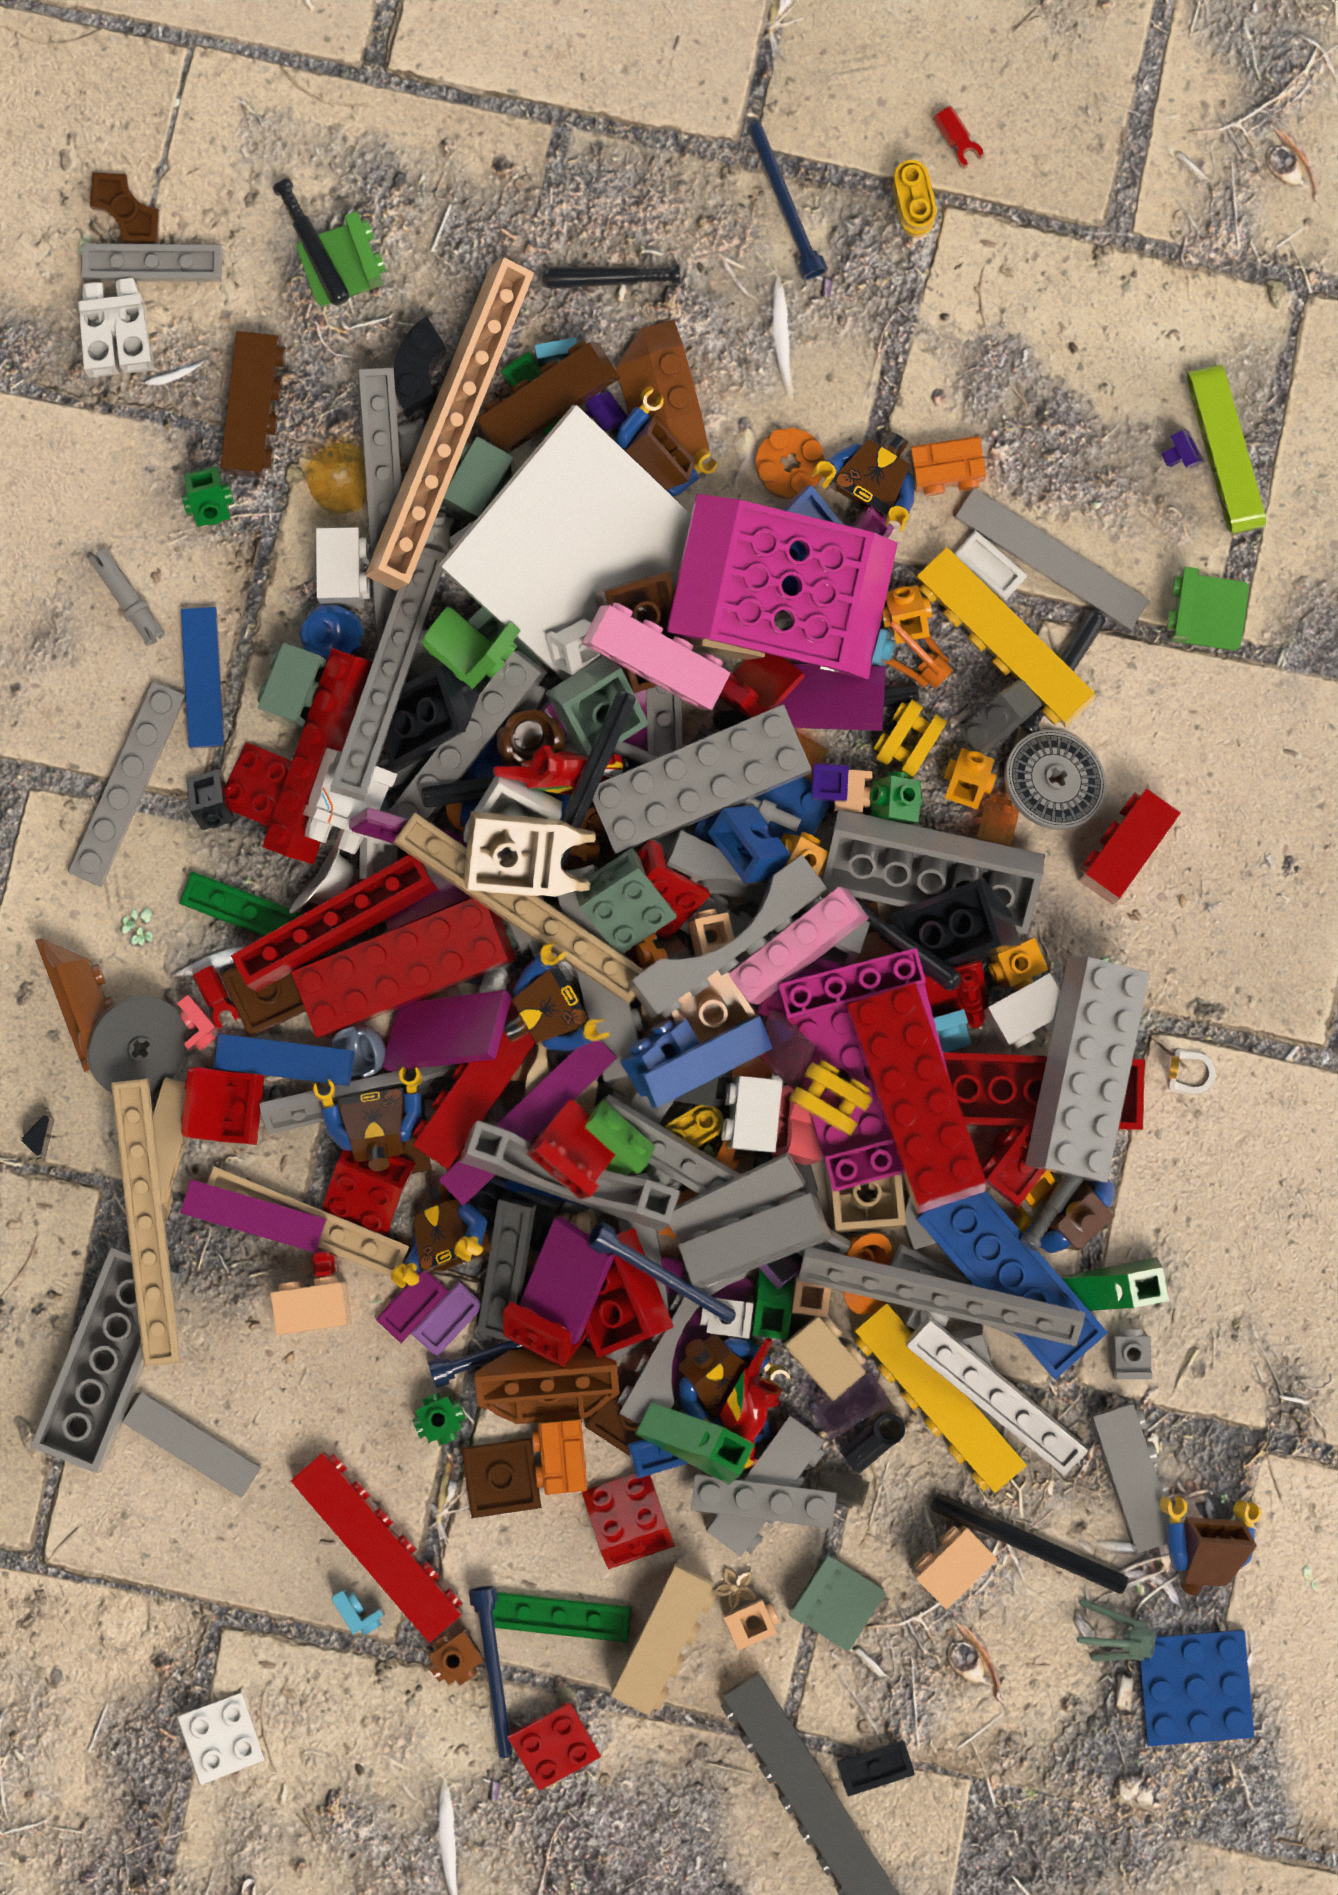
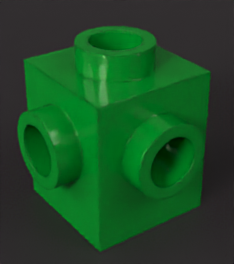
[182,466,234,527]
[870,772,922,825]
[412,1392,466,1446]

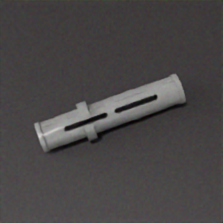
[89,549,165,646]

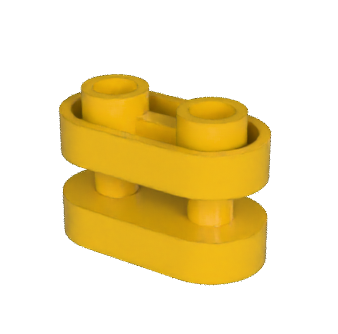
[892,160,937,237]
[874,699,948,779]
[790,1060,873,1136]
[663,1105,724,1148]

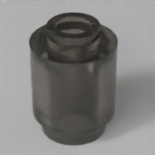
[815,1464,870,1509]

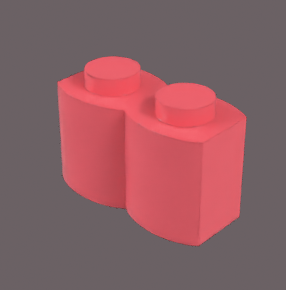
[771,1084,823,1165]

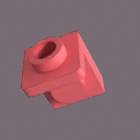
[177,995,219,1051]

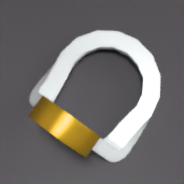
[1168,1049,1216,1094]

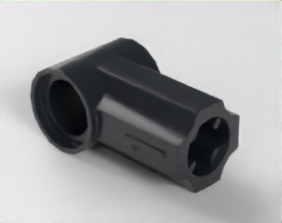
[839,1411,906,1474]

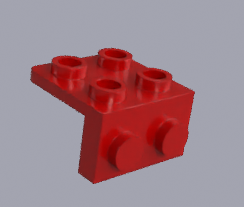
[181,1067,264,1145]

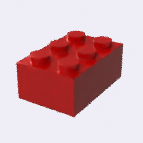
[1078,788,1181,905]
[585,1228,674,1358]

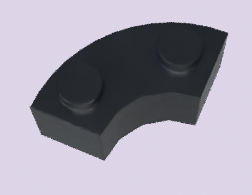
[394,316,447,419]

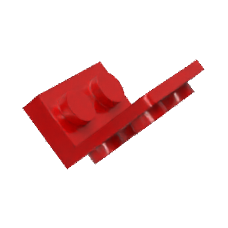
[719,653,805,719]
[637,839,710,940]
[526,1100,616,1200]
[979,1124,1046,1207]
[322,1150,416,1236]
[503,1302,588,1367]
[582,1473,675,1570]

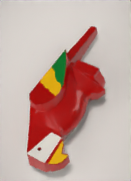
[493,746,623,796]
[720,1338,783,1469]

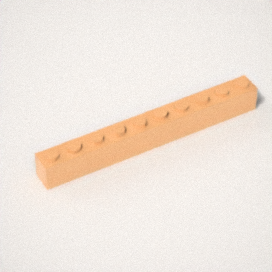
[365,257,534,591]

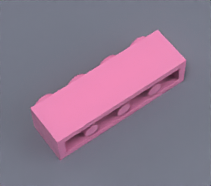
[581,603,731,710]
[728,887,869,1005]

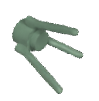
[1077,1599,1156,1661]

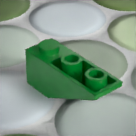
[1061,1257,1169,1311]
[750,1267,795,1340]
[635,1402,755,1485]

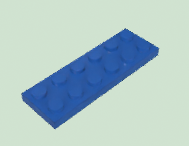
[915,1191,1108,1380]

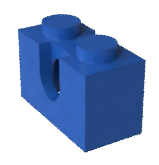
[708,806,791,883]
[620,1019,700,1097]

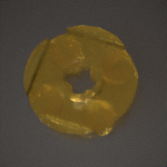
[307,443,367,514]

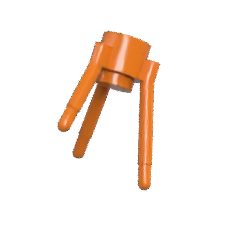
[885,621,954,689]

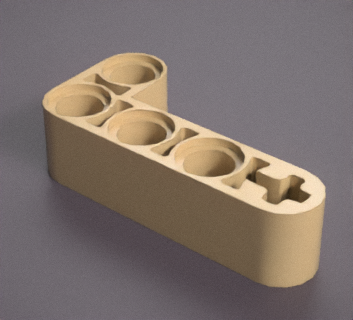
[153,1077,187,1224]

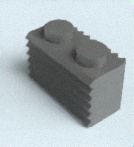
[960,679,1042,754]

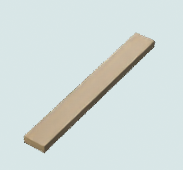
[394,813,644,1005]
[111,1079,181,1367]

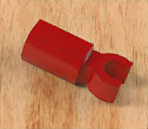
[933,106,983,169]
[192,965,240,1029]
[312,1250,339,1279]

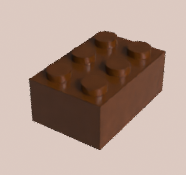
[593,571,693,693]

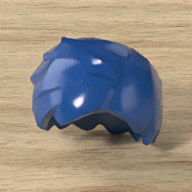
[300,604,364,660]

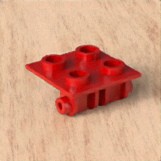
[225,742,292,828]
[924,960,989,1028]
[507,1702,601,1791]

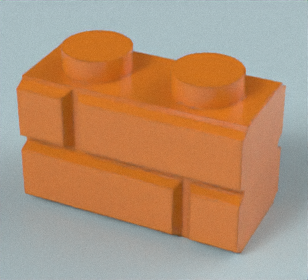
[909,436,986,496]
[532,1419,588,1495]

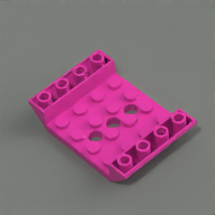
[666,494,898,680]
[778,948,949,1192]

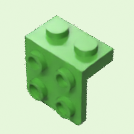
[297,211,386,307]
[1167,567,1249,651]
[421,607,521,689]
[585,1100,655,1176]

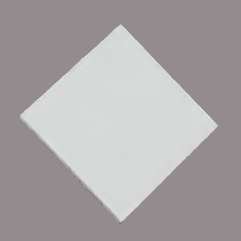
[438,405,692,681]

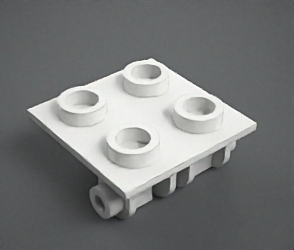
[177,1693,264,1785]

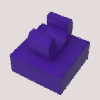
[584,392,628,432]
[1161,430,1204,469]
[811,764,849,802]

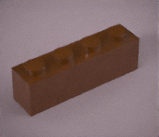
[220,331,286,479]
[477,340,620,454]

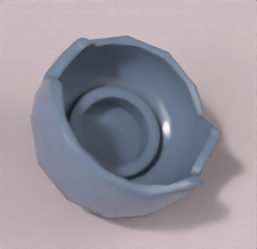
[331,1025,386,1078]

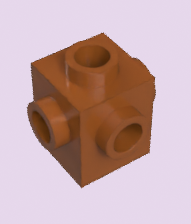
[428,1629,485,1686]

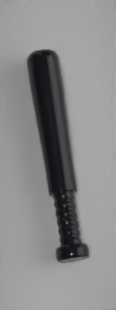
[272,178,350,306]
[543,264,681,289]
[1019,610,1105,734]
[856,899,961,991]

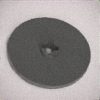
[86,995,187,1094]

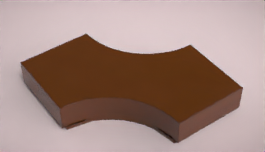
[90,172,160,244]

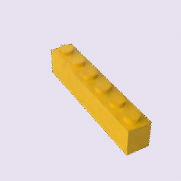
[917,547,1096,728]
[854,1303,1027,1493]

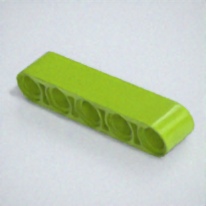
[1187,364,1266,535]

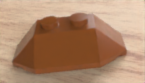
[616,320,709,457]
[35,938,114,1074]
[475,1345,620,1424]

